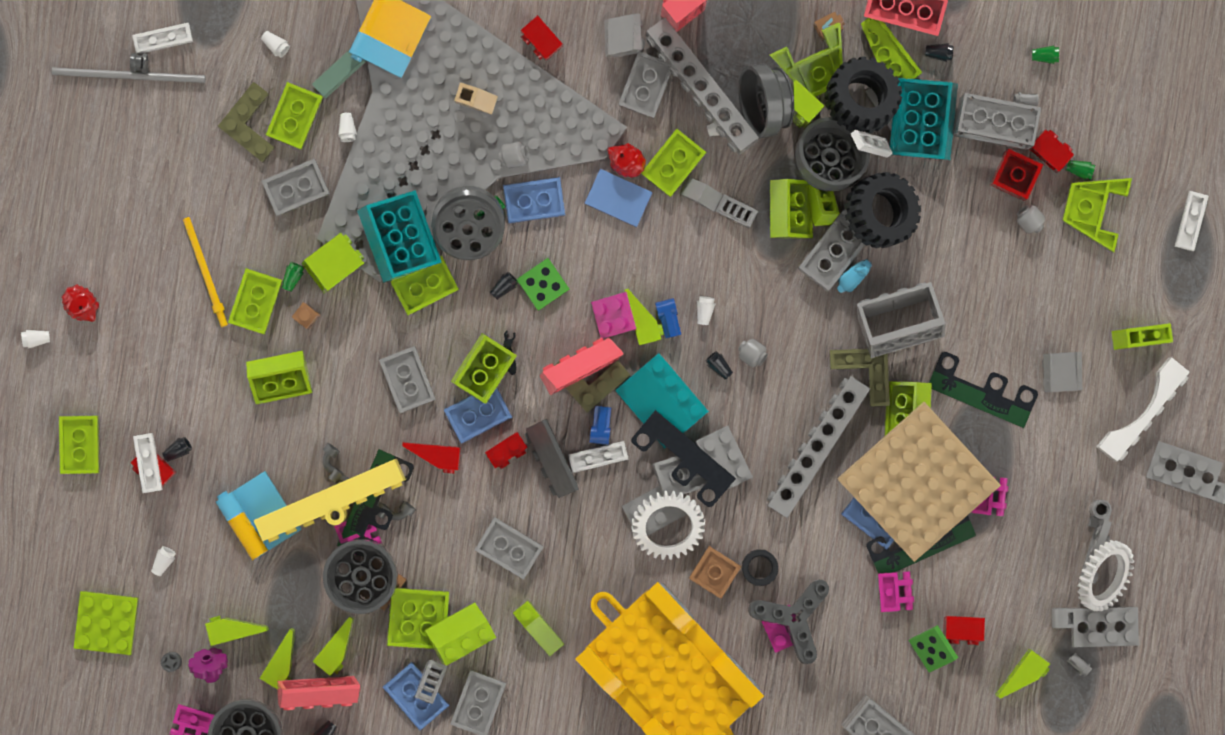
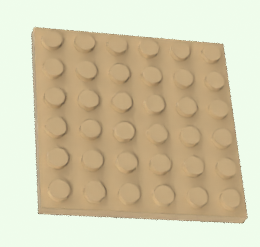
[838,402,1001,562]

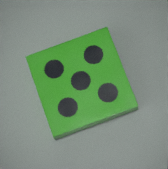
[517,258,570,311]
[908,625,958,673]

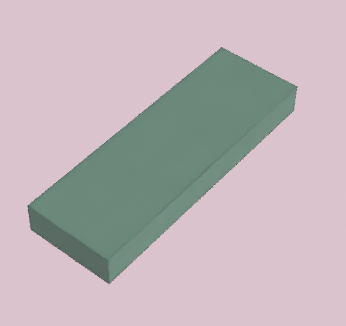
[312,49,366,99]

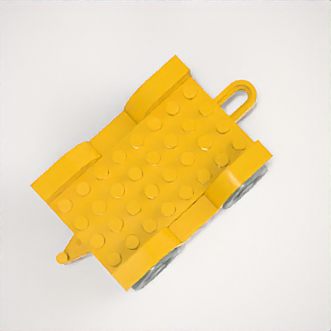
[575,582,764,735]

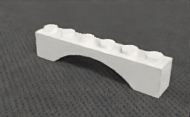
[1096,357,1189,462]

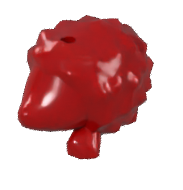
[607,143,646,178]
[61,284,99,322]

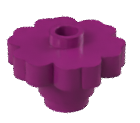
[188,648,228,683]

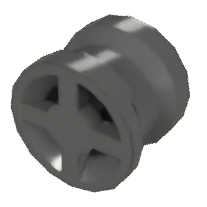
[130,53,149,73]
[161,652,182,672]

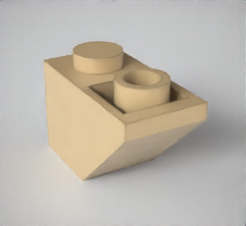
[454,82,498,115]

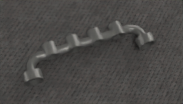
[322,443,416,521]

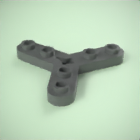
[748,579,829,664]

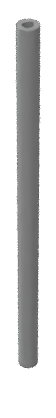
[52,67,206,83]

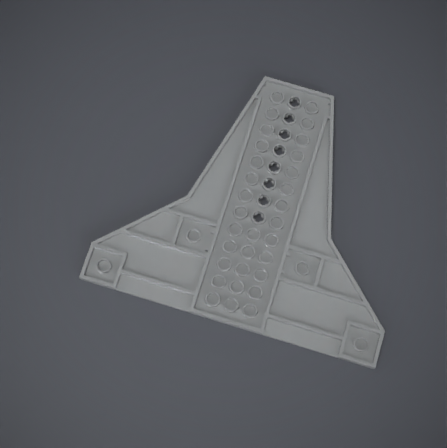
[317,0,627,283]

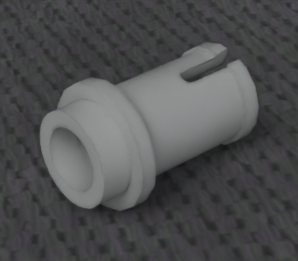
[1013,92,1039,106]
[1067,652,1092,677]

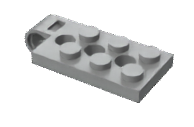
[798,209,865,292]
[1146,441,1225,505]
[1078,499,1112,584]
[1051,607,1139,647]

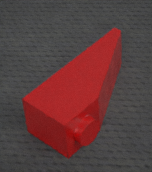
[402,442,461,474]

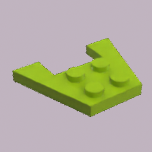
[770,22,843,97]
[1062,178,1132,253]

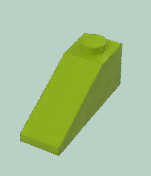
[808,169,839,226]
[624,289,664,346]
[1111,323,1173,350]
[513,600,564,656]
[205,615,269,646]
[313,616,354,676]
[259,628,295,690]
[995,649,1050,699]

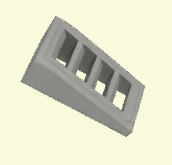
[715,194,758,229]
[414,660,447,704]

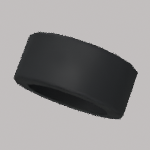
[742,549,779,586]

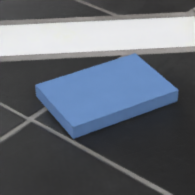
[584,169,653,227]
[503,177,565,223]
[444,387,512,444]
[841,498,894,549]
[383,662,449,730]

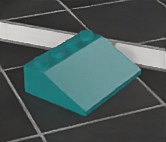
[890,78,958,160]
[357,190,442,283]
[615,353,709,449]

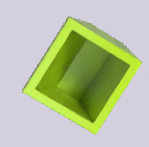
[301,233,364,294]

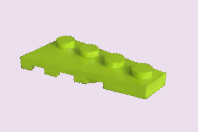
[861,18,922,79]

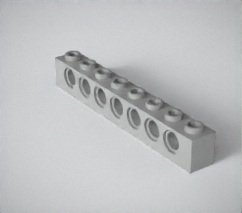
[646,18,759,155]
[766,376,870,518]

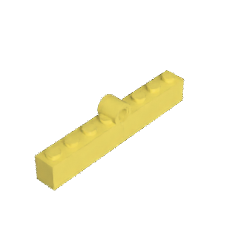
[253,459,406,543]

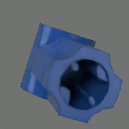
[655,298,681,339]
[589,406,611,445]

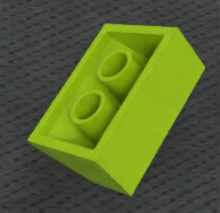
[791,80,824,129]
[770,179,813,239]
[451,333,517,404]
[246,350,312,404]
[885,381,932,436]
[424,602,496,666]

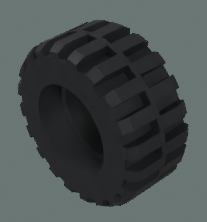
[825,57,902,134]
[844,172,921,248]

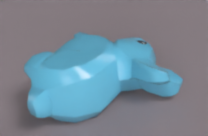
[837,259,872,293]

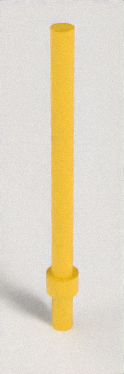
[183,217,228,327]

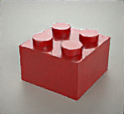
[990,149,1044,201]

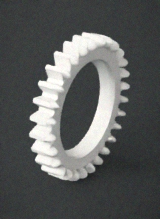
[631,491,705,560]
[1078,540,1134,611]

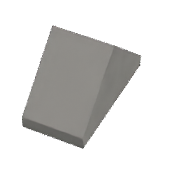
[681,177,723,212]

